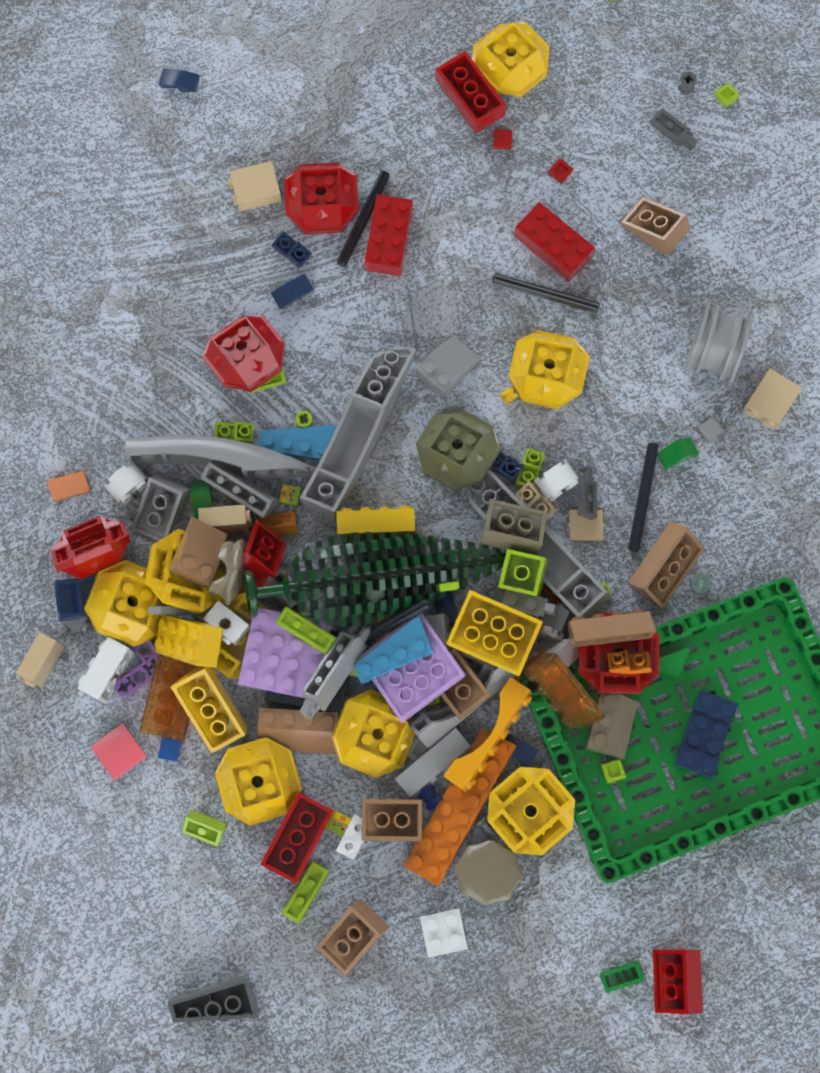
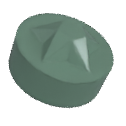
[690,574,711,595]
[365,590,385,602]

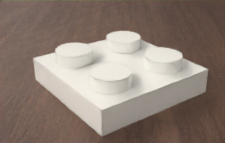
[420,909,468,958]

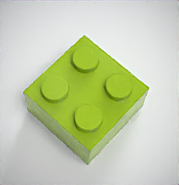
[498,549,548,597]

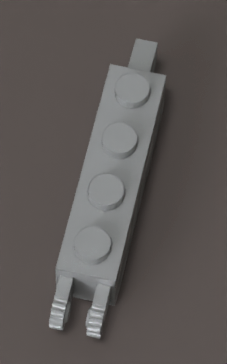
[300,624,371,720]

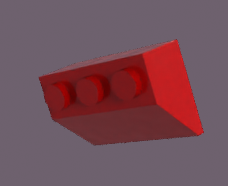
[243,520,287,587]
[653,949,703,1014]

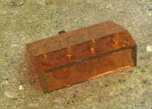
[523,652,606,729]

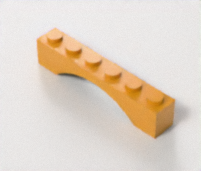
[443,677,532,792]

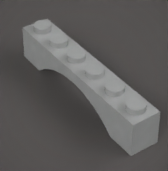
[408,662,516,749]

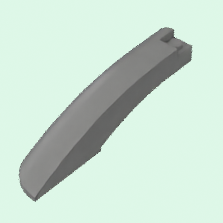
[300,346,417,519]
[125,435,316,480]
[467,469,612,619]

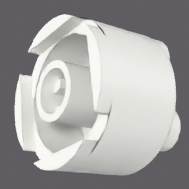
[534,459,579,502]
[104,461,148,505]

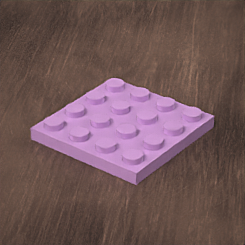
[238,608,332,698]
[358,613,466,723]

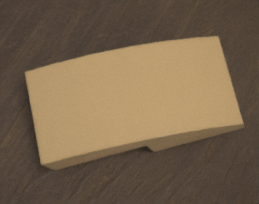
[516,481,558,521]

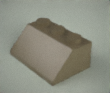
[480,499,547,556]
[585,693,638,760]

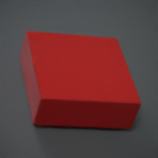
[493,129,512,150]
[548,159,574,184]

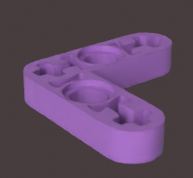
[115,640,166,697]

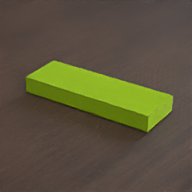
[275,607,336,655]
[281,861,330,924]

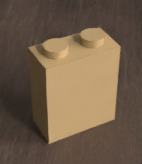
[228,161,282,212]
[743,368,802,429]
[198,505,253,534]
[15,632,65,688]

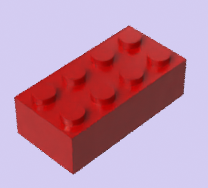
[435,50,506,134]
[364,194,413,276]
[514,202,595,282]
[260,792,335,884]

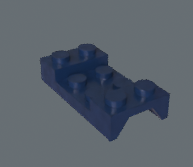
[54,576,134,622]
[673,690,738,780]

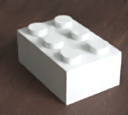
[78,637,135,705]

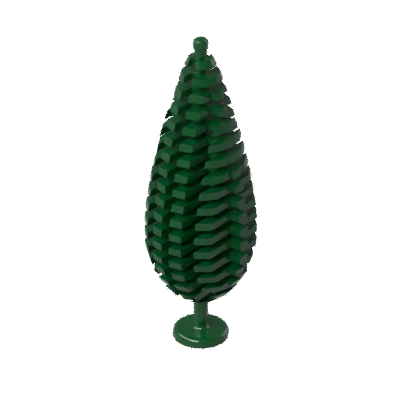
[244,532,506,627]

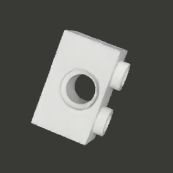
[203,601,250,646]
[336,814,364,861]

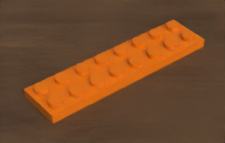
[404,727,517,887]

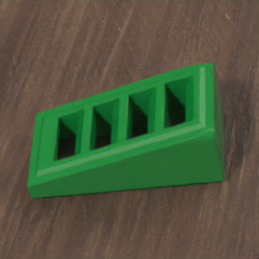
[599,959,646,993]

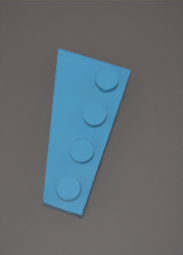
[258,425,337,461]
[354,615,435,684]

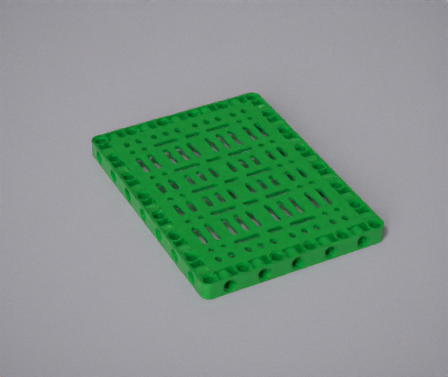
[523,577,820,883]

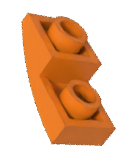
[608,650,652,674]

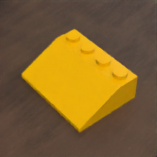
[446,590,543,676]

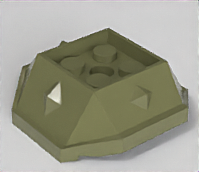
[416,409,501,491]

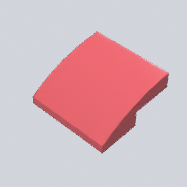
[91,723,147,780]

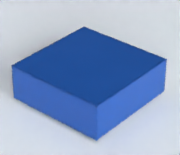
[158,738,182,762]

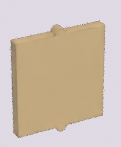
[567,510,605,541]

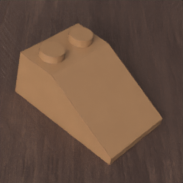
[621,197,690,255]
[168,517,227,587]
[441,648,491,720]
[361,799,422,842]
[316,898,389,976]

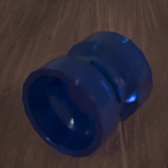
[417,784,444,811]

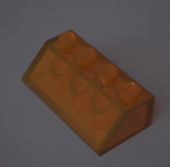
[139,656,199,742]

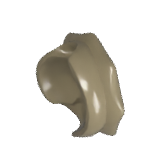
[208,539,245,605]
[454,840,523,906]

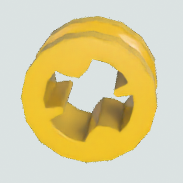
[499,387,518,404]

